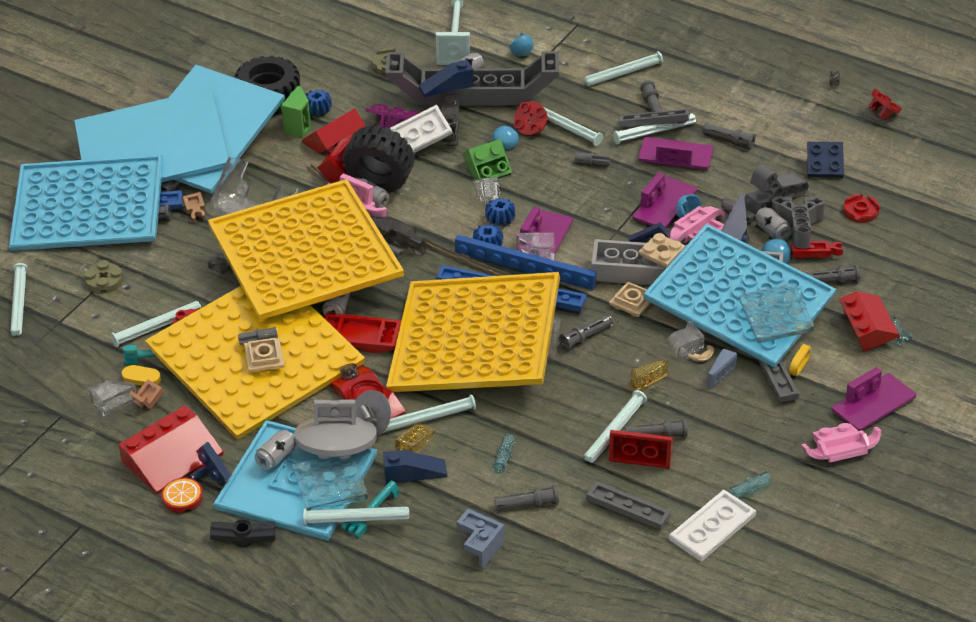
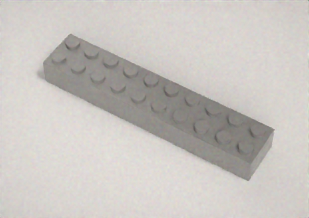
[591,239,783,285]

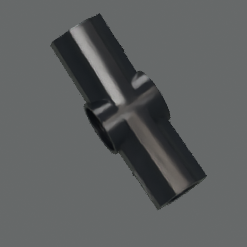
[210,519,276,547]

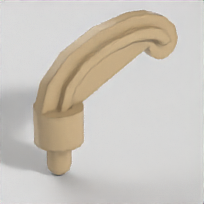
[688,345,714,362]

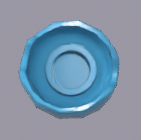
[491,126,519,150]
[676,194,702,219]
[761,239,792,263]

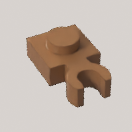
[183,192,206,223]

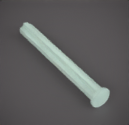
[584,51,663,86]
[544,107,603,146]
[613,114,696,145]
[10,263,28,336]
[111,301,201,347]
[585,390,647,463]
[383,394,476,433]
[303,507,409,525]

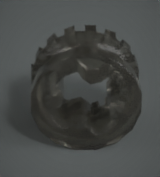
[829,71,840,86]
[340,363,359,380]

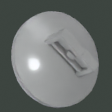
[295,400,377,459]

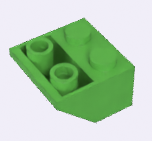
[281,86,311,138]
[462,139,512,184]

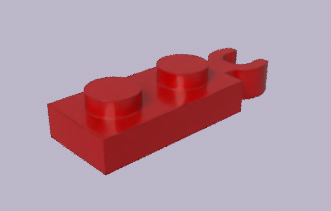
[791,241,843,259]

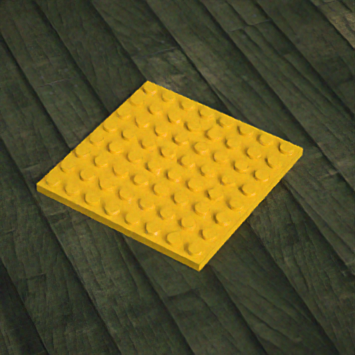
[208,179,404,320]
[386,272,560,392]
[145,286,365,440]

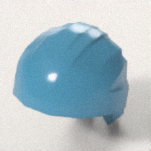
[509,33,534,57]

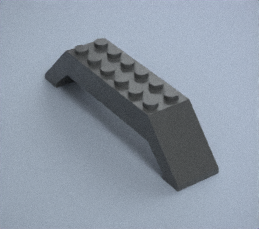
[385,51,559,107]

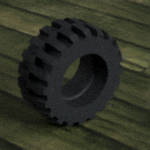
[234,56,301,114]
[342,125,415,193]

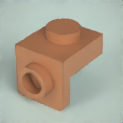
[129,379,165,410]

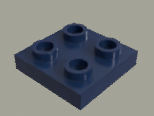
[807,141,844,177]

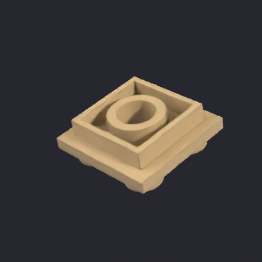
[639,233,686,268]
[609,282,651,317]
[244,338,285,372]

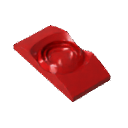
[324,313,401,353]
[329,366,406,418]

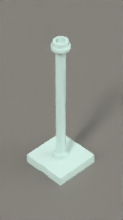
[436,0,470,65]

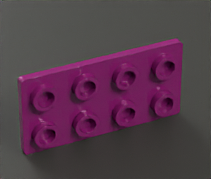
[365,104,420,128]
[638,137,714,170]
[632,172,698,228]
[516,207,573,260]
[831,367,916,431]

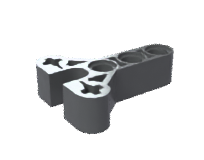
[745,164,809,218]
[771,197,825,249]

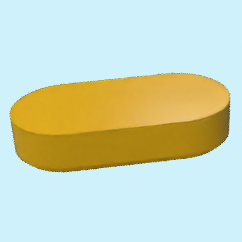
[789,344,812,376]
[122,365,161,386]

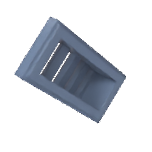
[707,349,737,389]

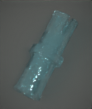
[493,434,516,472]
[729,471,772,498]

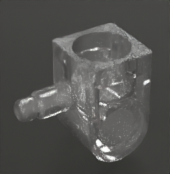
[667,321,704,358]

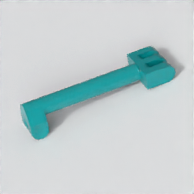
[123,345,157,365]
[341,481,399,538]

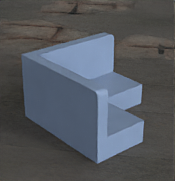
[457,509,505,568]

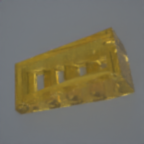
[630,358,668,391]
[395,422,435,453]

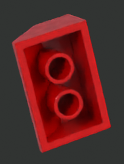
[301,108,366,154]
[317,132,354,183]
[839,291,900,352]
[609,430,674,469]

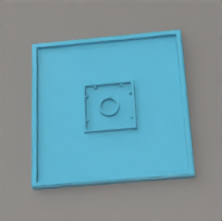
[213,420,377,541]

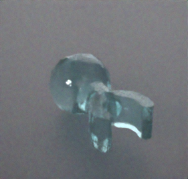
[891,317,912,345]

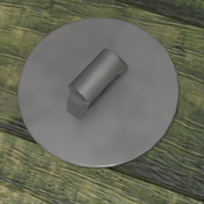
[356,390,391,437]

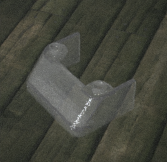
[211,157,298,215]

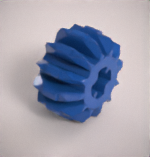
[305,89,332,116]
[485,198,516,226]
[472,224,503,246]

